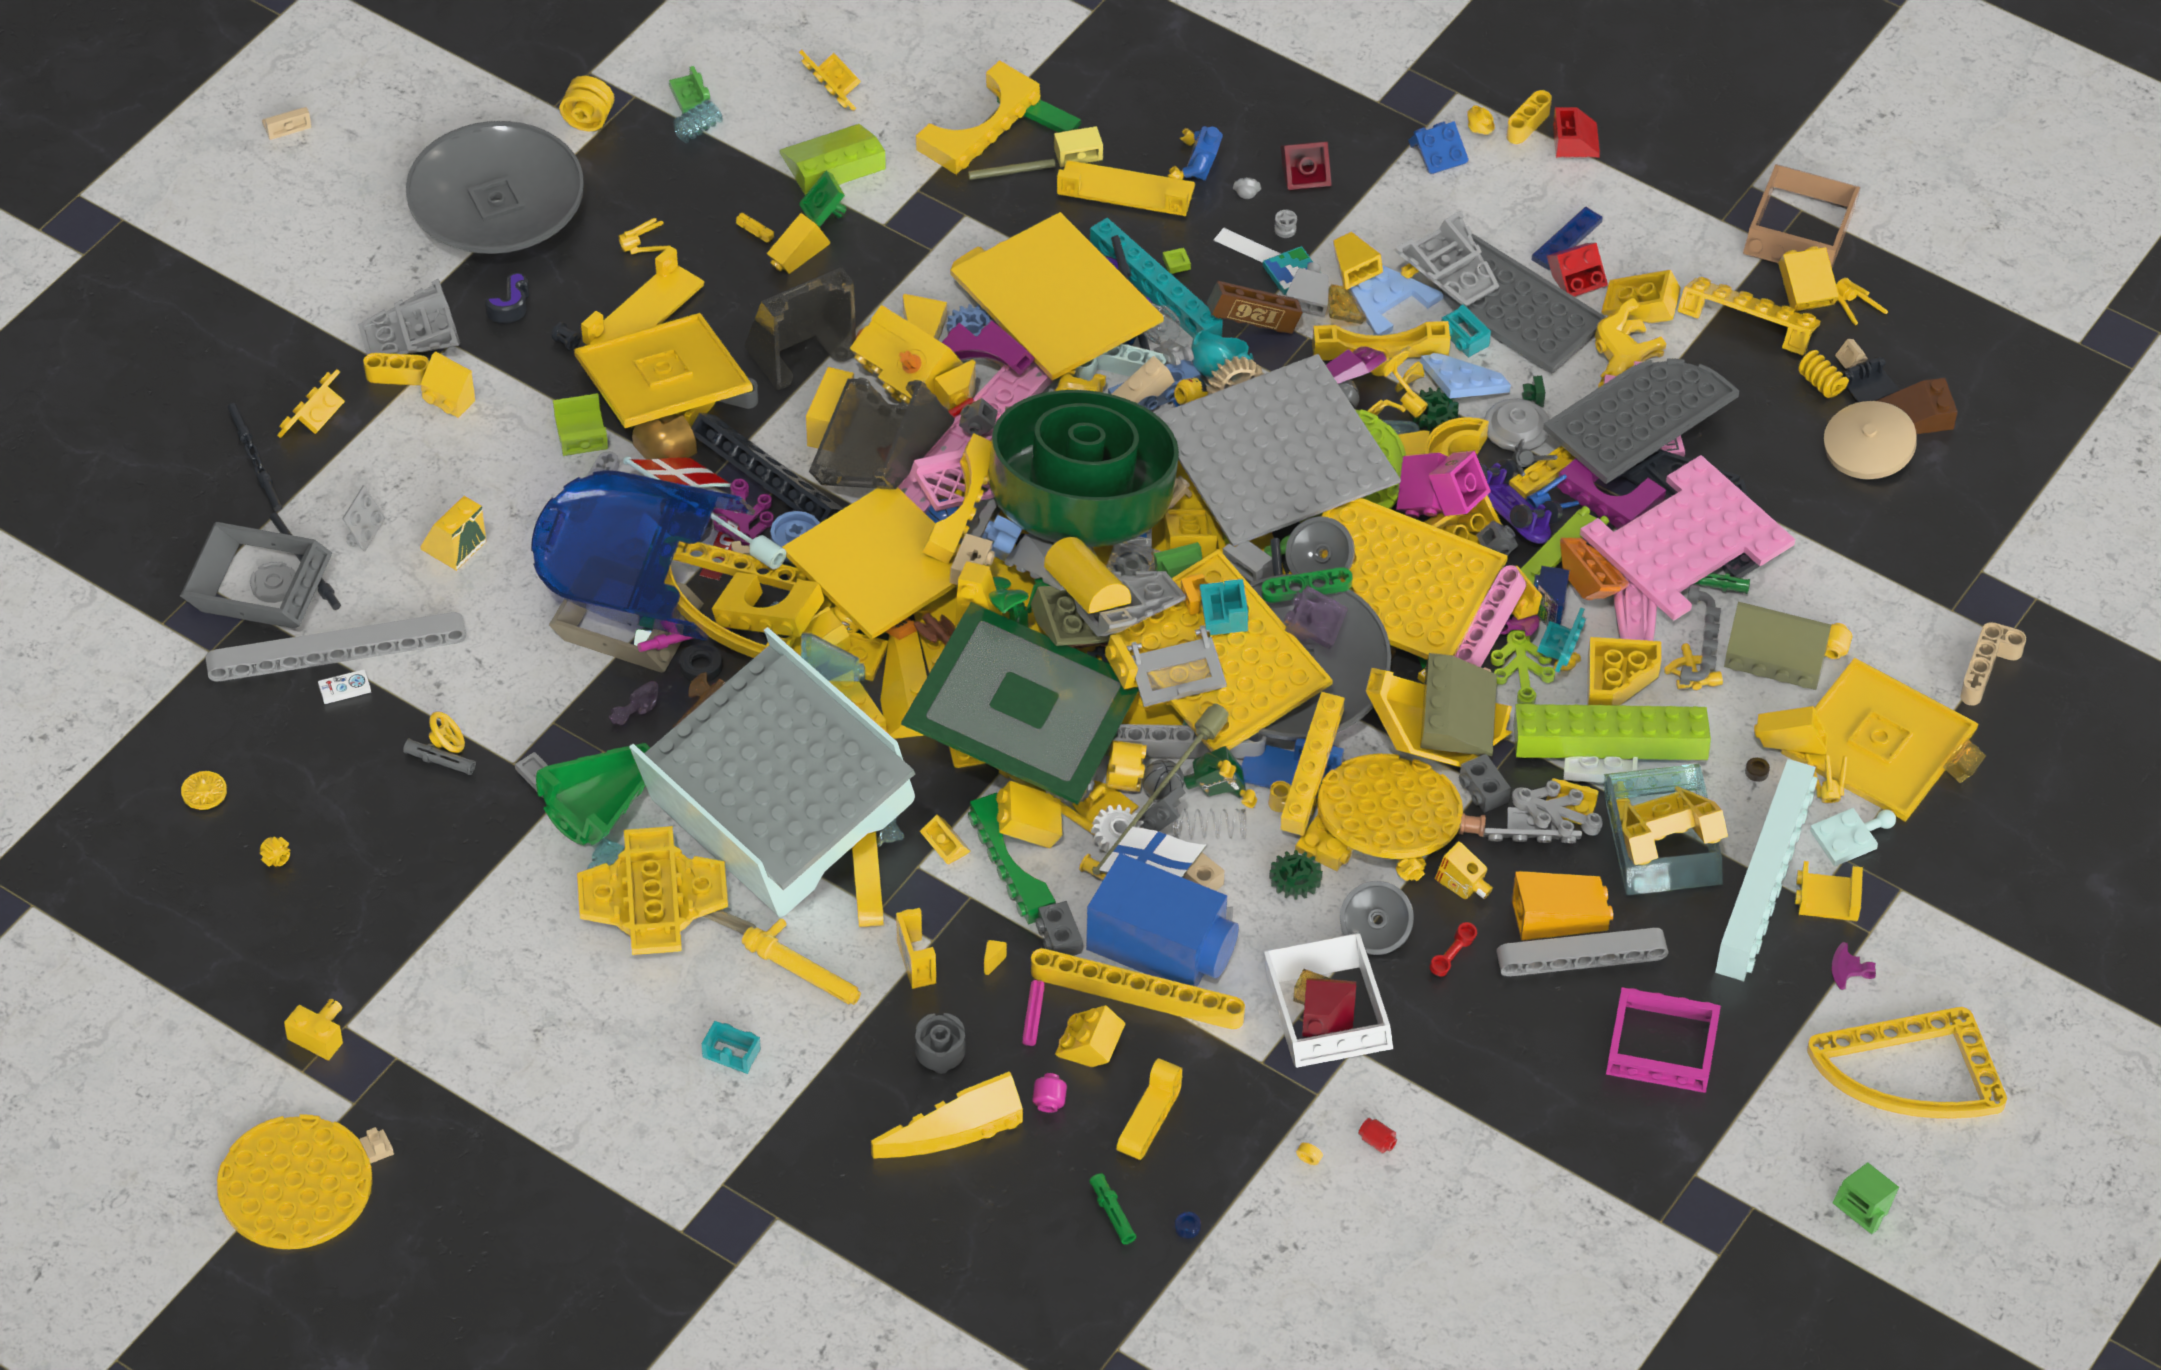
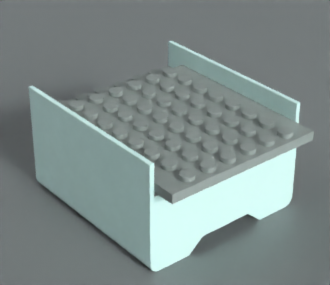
[629,627,915,917]

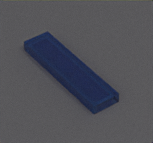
[1531,206,1603,271]

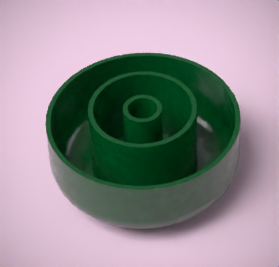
[989,390,1179,547]

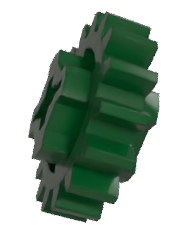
[1409,387,1459,431]
[1269,850,1323,900]

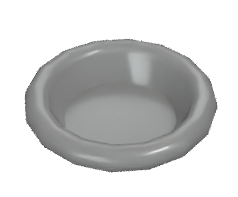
[1484,398,1550,452]

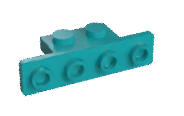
[1537,608,1586,673]

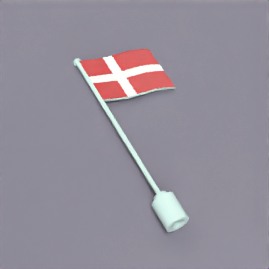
[623,456,786,569]

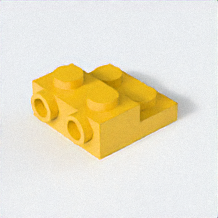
[1295,813,1353,871]

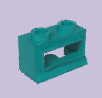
[1441,304,1491,358]
[701,1020,761,1074]

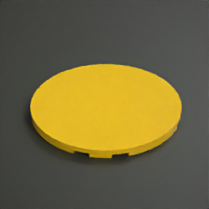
[1317,753,1463,859]
[217,1114,372,1249]

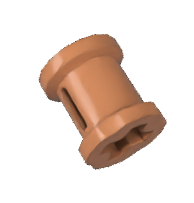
[1458,813,1485,837]

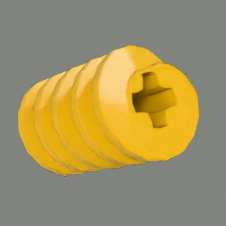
[1799,350,1849,398]

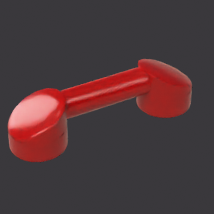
[1429,922,1477,977]

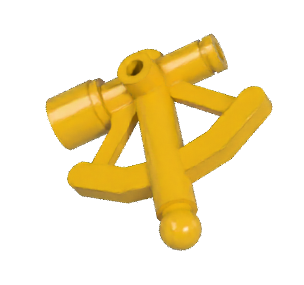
[1664,643,1723,690]

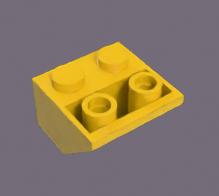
[1055,1005,1126,1067]

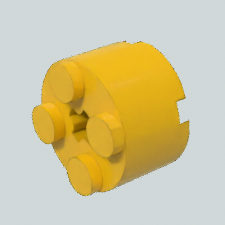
[1106,741,1147,792]

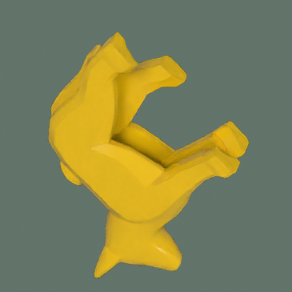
[1595,298,1667,388]

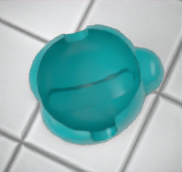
[1191,330,1254,379]

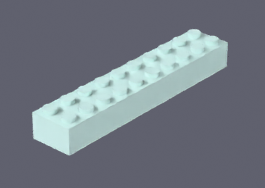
[1715,759,1818,981]

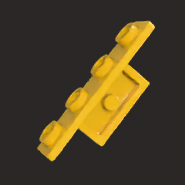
[799,49,861,111]
[277,369,345,438]

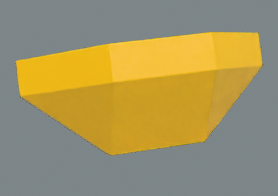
[1366,668,1512,767]

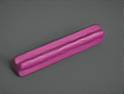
[1023,980,1044,1046]

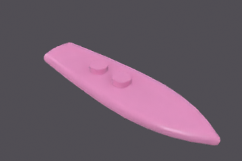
[1613,573,1657,641]

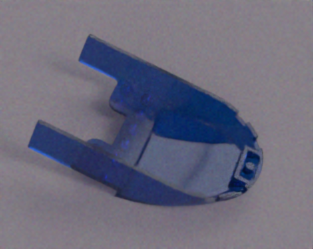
[531,470,755,641]

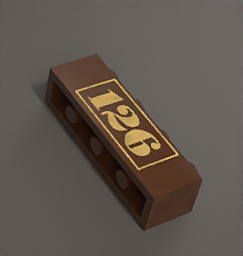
[1207,281,1303,334]

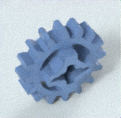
[947,304,995,337]

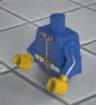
[1168,126,1223,180]

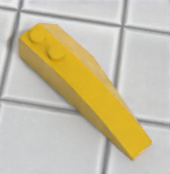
[880,620,927,739]

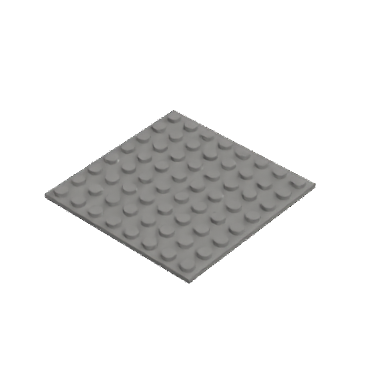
[1157,354,1401,546]

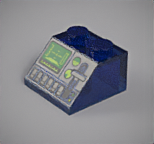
[1534,566,1570,626]

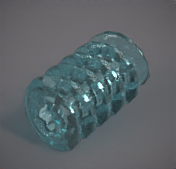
[673,100,723,143]

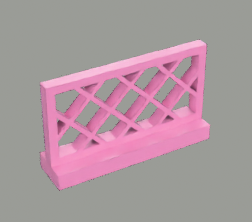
[909,449,993,511]

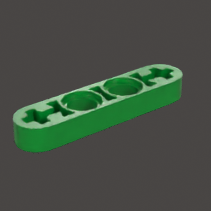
[1262,567,1353,603]

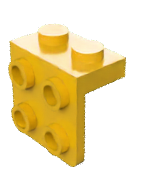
[1105,634,1152,689]

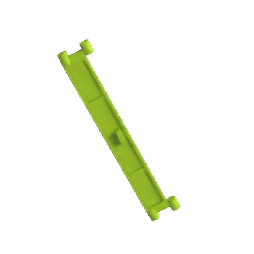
[1490,506,1609,620]

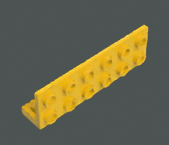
[1057,160,1195,216]
[581,246,704,345]
[1677,277,1821,355]

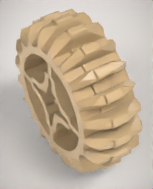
[1206,356,1264,395]

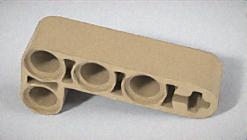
[1960,622,2026,705]

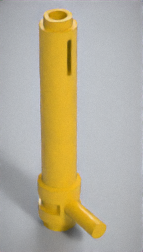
[741,918,861,1005]

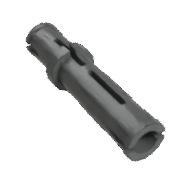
[404,738,476,775]

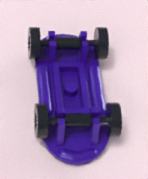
[1480,459,1563,544]

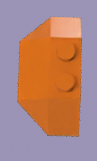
[1560,538,1629,600]

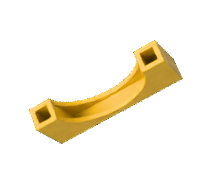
[915,60,1040,174]

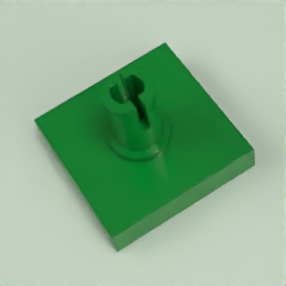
[799,170,846,227]

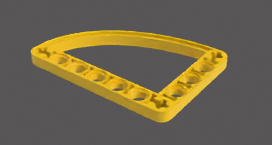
[660,536,810,658]
[1807,1007,2007,1118]

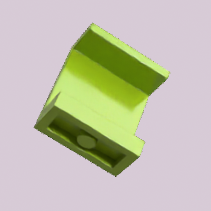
[553,393,608,456]

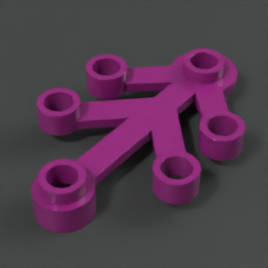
[711,479,774,546]

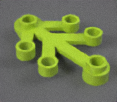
[1491,630,1555,704]

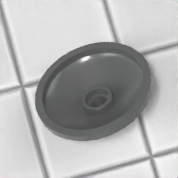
[1286,517,1355,580]
[1340,881,1414,955]

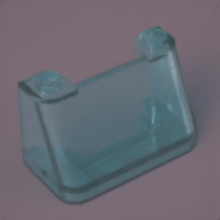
[801,632,865,682]

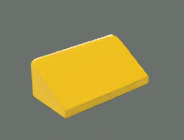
[920,815,971,865]

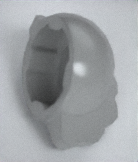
[1233,178,1261,199]

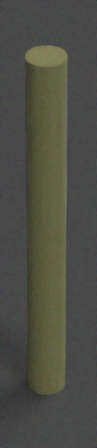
[968,159,1055,180]

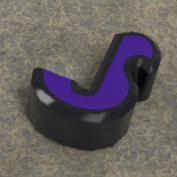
[485,273,529,323]

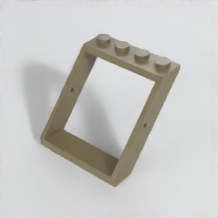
[549,556,704,673]

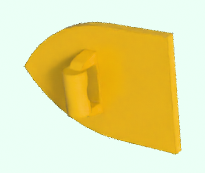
[1072,780,1139,823]

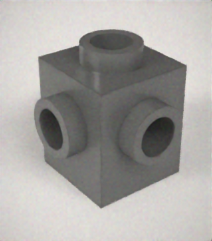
[959,398,998,436]
[1476,521,1518,556]

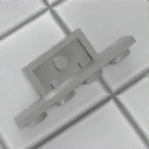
[1483,807,1582,843]

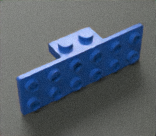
[1241,739,1344,798]

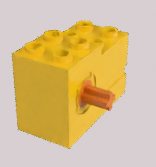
[849,305,964,415]

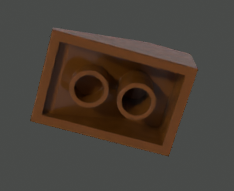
[1877,378,1958,434]

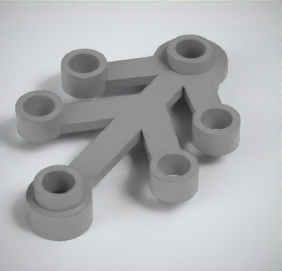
[1512,781,1603,837]

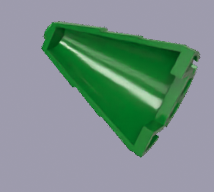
[536,743,650,845]

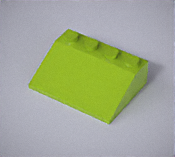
[779,124,886,195]

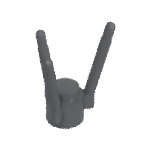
[1512,439,1558,476]

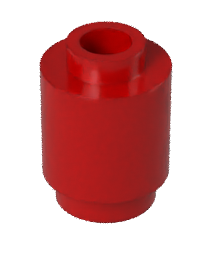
[1358,1118,1397,1153]

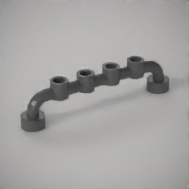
[1679,585,1721,685]

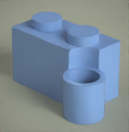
[982,515,1022,561]

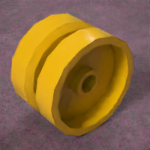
[559,76,614,132]

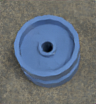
[770,511,820,567]

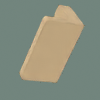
[262,107,312,140]

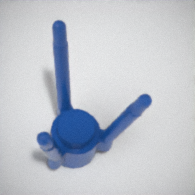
[1527,474,1580,509]

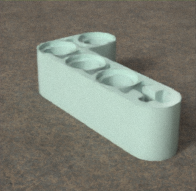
[1074,344,1166,381]

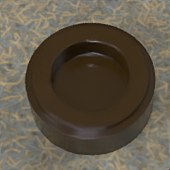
[1745,757,1770,782]

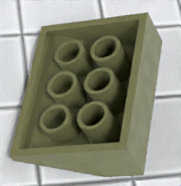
[1031,586,1112,646]
[1724,601,1831,690]
[1420,653,1497,756]

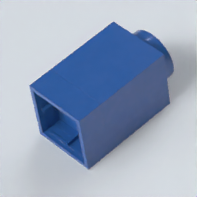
[1086,853,1239,987]

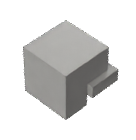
[1223,541,1273,584]

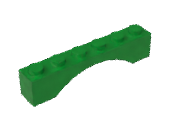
[968,792,1056,925]

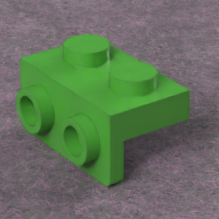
[669,66,710,115]

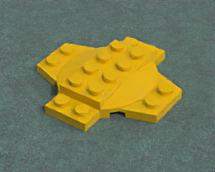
[577,826,728,955]

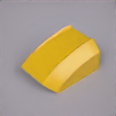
[791,607,852,669]

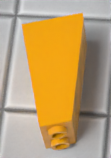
[1512,871,1613,940]

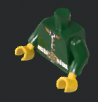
[1184,746,1258,808]

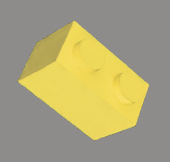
[1054,126,1103,167]

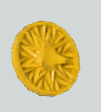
[181,771,227,810]

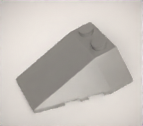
[1074,571,1186,637]

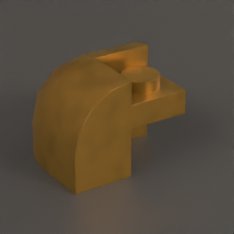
[632,413,697,460]

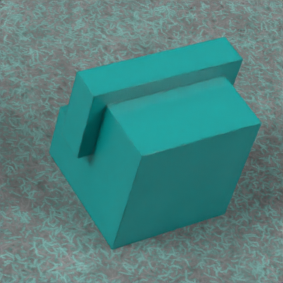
[1200,579,1248,635]

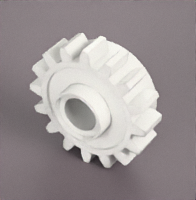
[1091,805,1144,854]

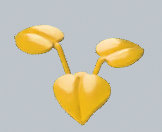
[1368,346,1428,418]

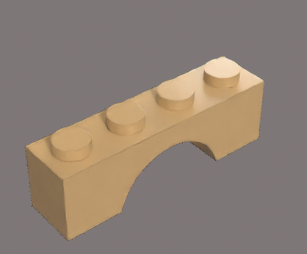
[1112,356,1175,403]

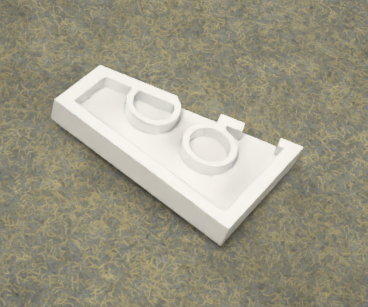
[1564,757,1638,785]

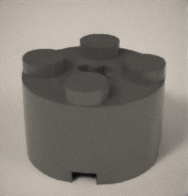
[915,1013,966,1074]

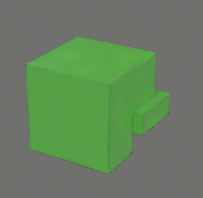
[1154,542,1202,578]
[1833,1162,1899,1234]

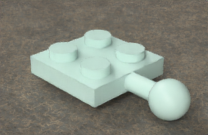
[1810,808,1896,867]

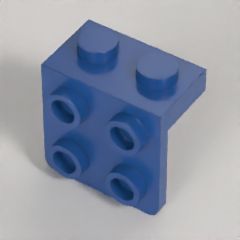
[1408,121,1468,174]

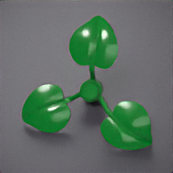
[989,576,1050,627]

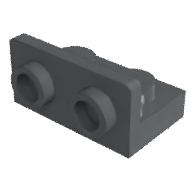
[1139,786,1186,831]

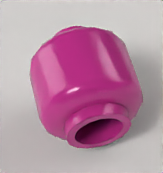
[1032,1073,1067,1113]

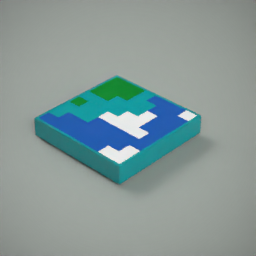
[1263,246,1321,295]

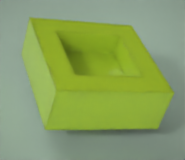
[1163,248,1191,274]

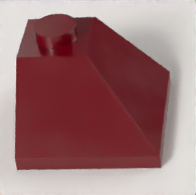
[1302,978,1356,1037]

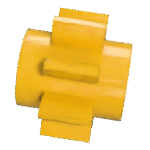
[260,837,290,867]
[1396,856,1426,881]

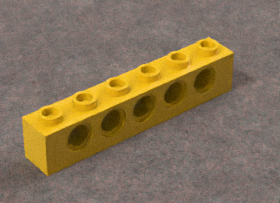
[1280,692,1345,836]

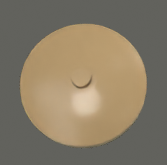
[1824,401,1917,479]

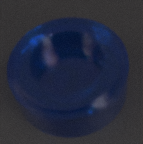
[1175,1212,1201,1239]

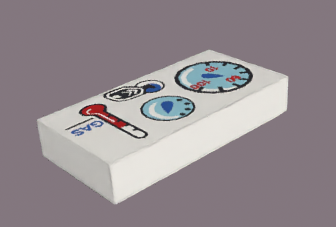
[318,670,371,704]

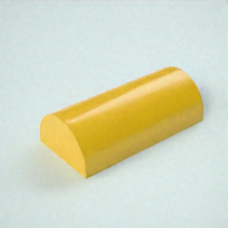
[1044,537,1131,614]

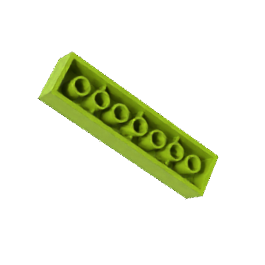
[1513,704,1711,760]

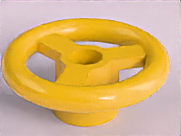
[429,711,465,753]

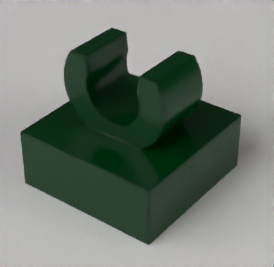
[1522,375,1546,408]

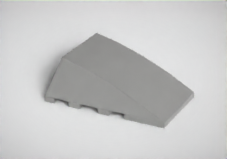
[1394,210,1499,307]
[358,279,460,355]
[1005,533,1096,591]

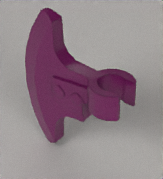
[1500,614,1539,636]
[1832,942,1876,990]

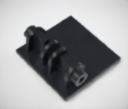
[1842,356,1900,403]

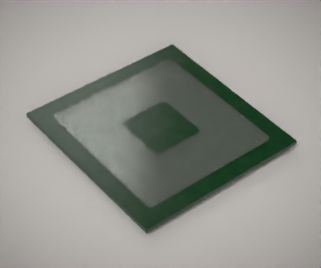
[901,602,1139,805]

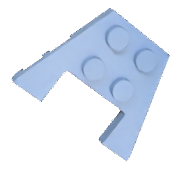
[1349,265,1443,336]

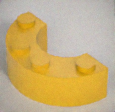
[1424,417,1489,457]

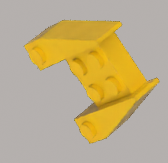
[1622,786,1728,865]

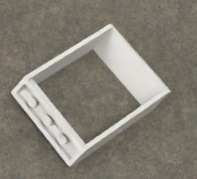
[1263,933,1393,1067]

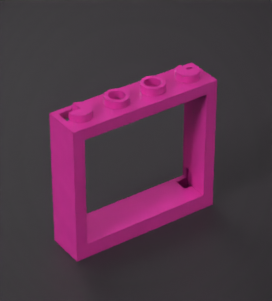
[1606,987,1721,1093]

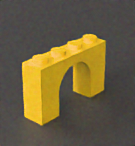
[712,572,824,637]

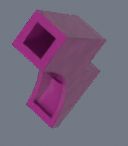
[942,320,1035,375]

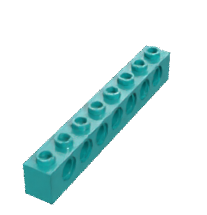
[1090,218,1223,338]

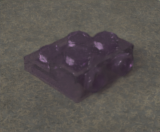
[1283,586,1348,649]

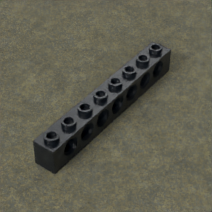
[691,413,843,523]

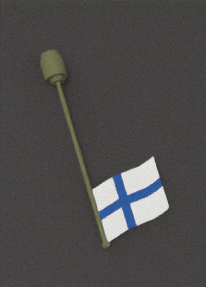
[1092,704,1229,878]

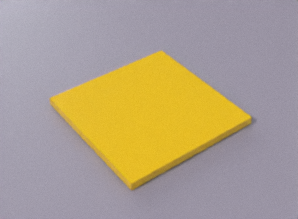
[574,313,753,428]
[782,480,958,640]
[1781,657,1978,821]

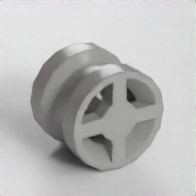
[1275,210,1297,238]

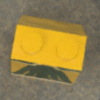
[420,496,486,571]

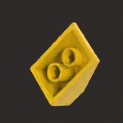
[1601,269,1681,323]
[1163,508,1217,559]

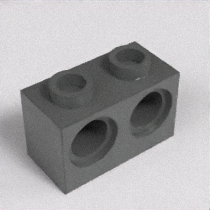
[1459,754,1511,813]
[1035,901,1082,956]

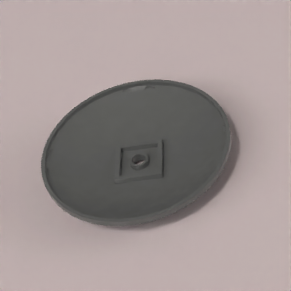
[406,121,584,253]
[1250,574,1391,740]

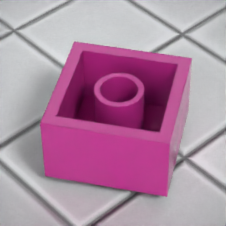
[1428,451,1491,516]

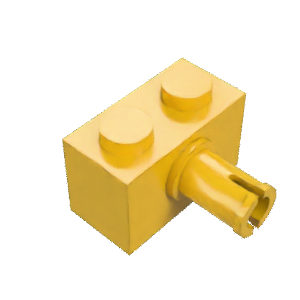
[284,999,343,1061]

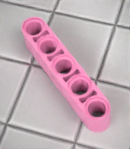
[1455,565,1526,668]

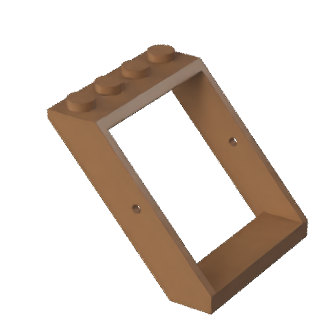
[1743,164,1861,268]

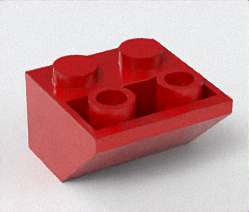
[1553,107,1600,157]
[1547,243,1608,297]

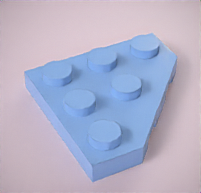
[1420,353,1511,398]

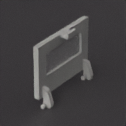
[1127,625,1227,707]

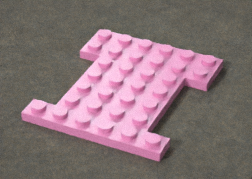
[1580,455,1795,621]

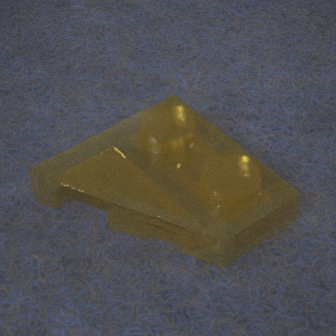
[1328,284,1366,324]

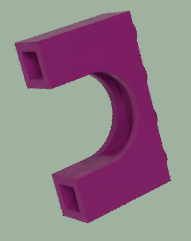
[1557,458,1666,529]

